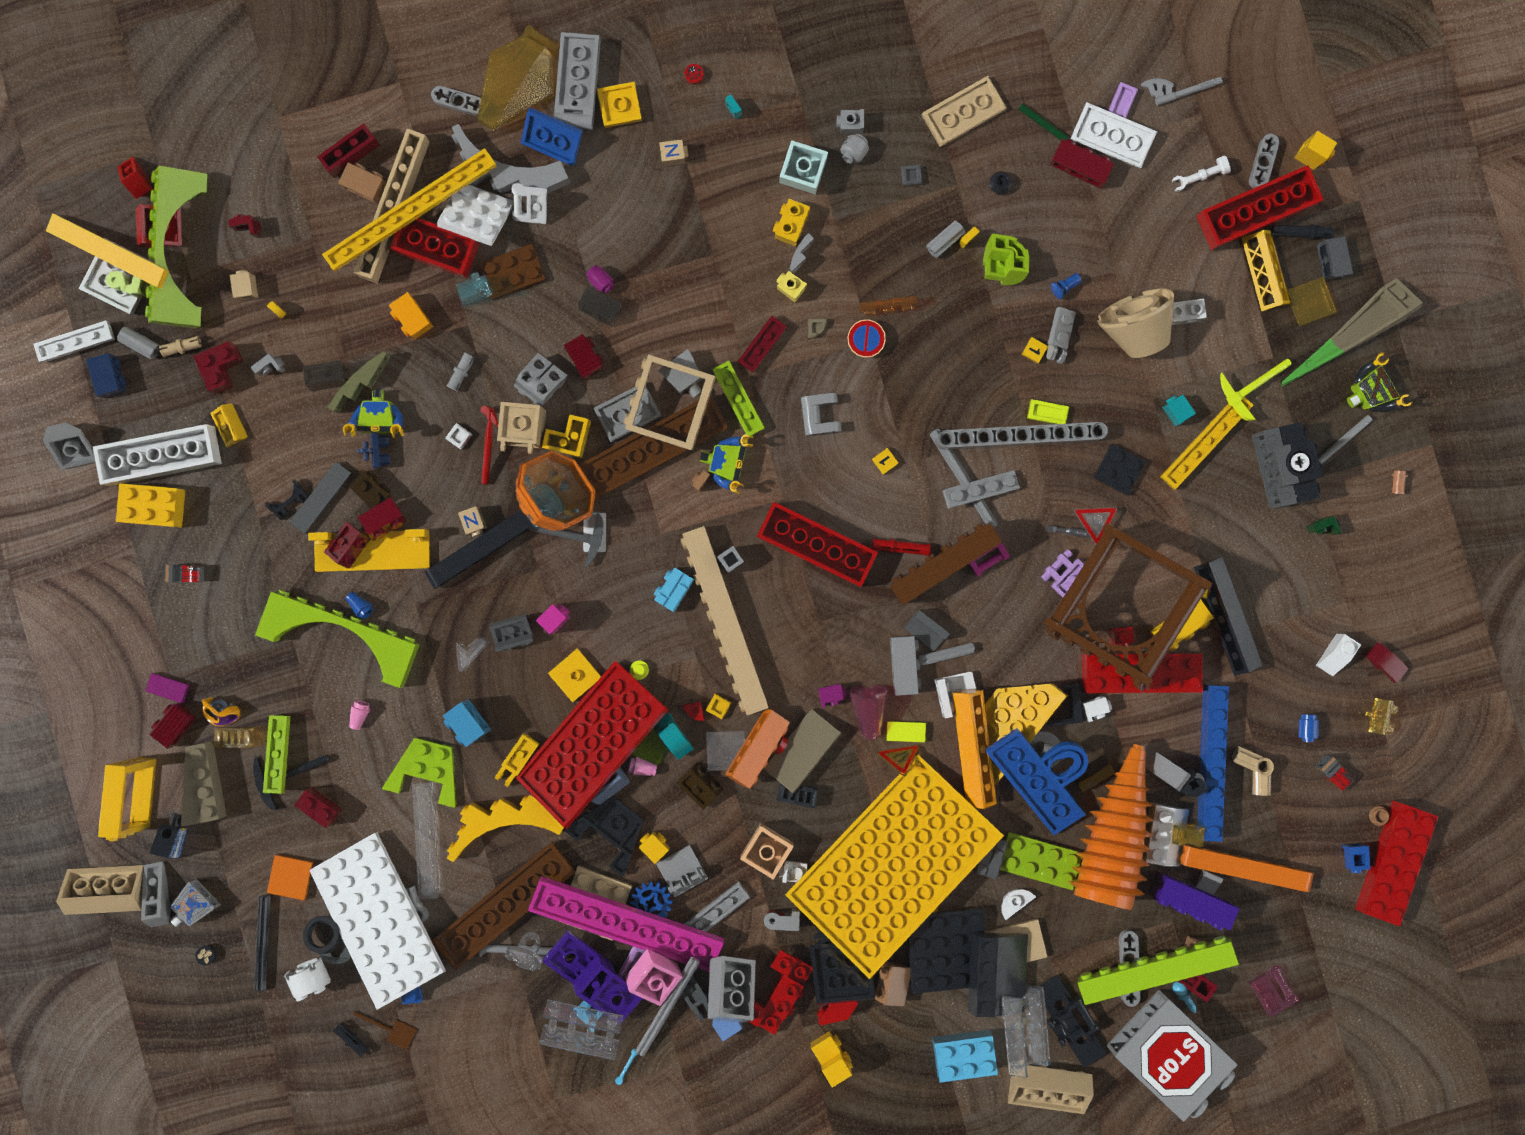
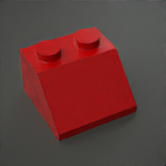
[136,204,182,248]

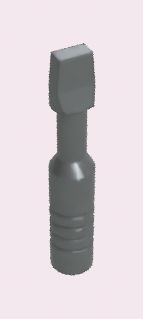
[1047,525,1090,538]

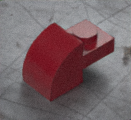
[1178,975,1218,1002]

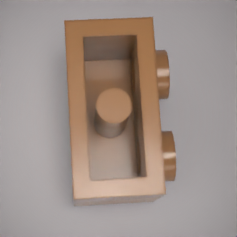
[338,163,386,204]
[875,961,910,1006]

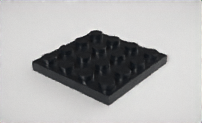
[908,907,985,994]

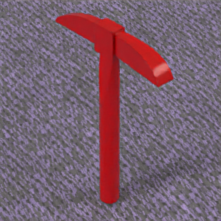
[480,406,498,485]

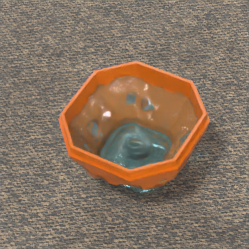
[515,451,595,531]

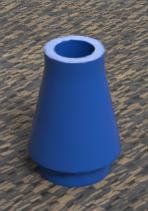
[345,592,374,619]

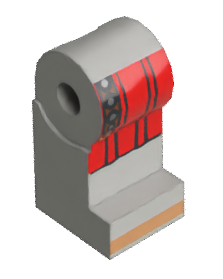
[764,908,800,931]

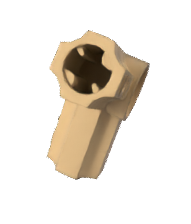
[1232,746,1274,796]

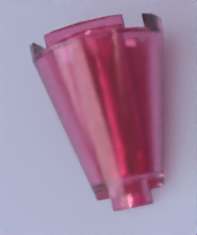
[849,685,888,740]

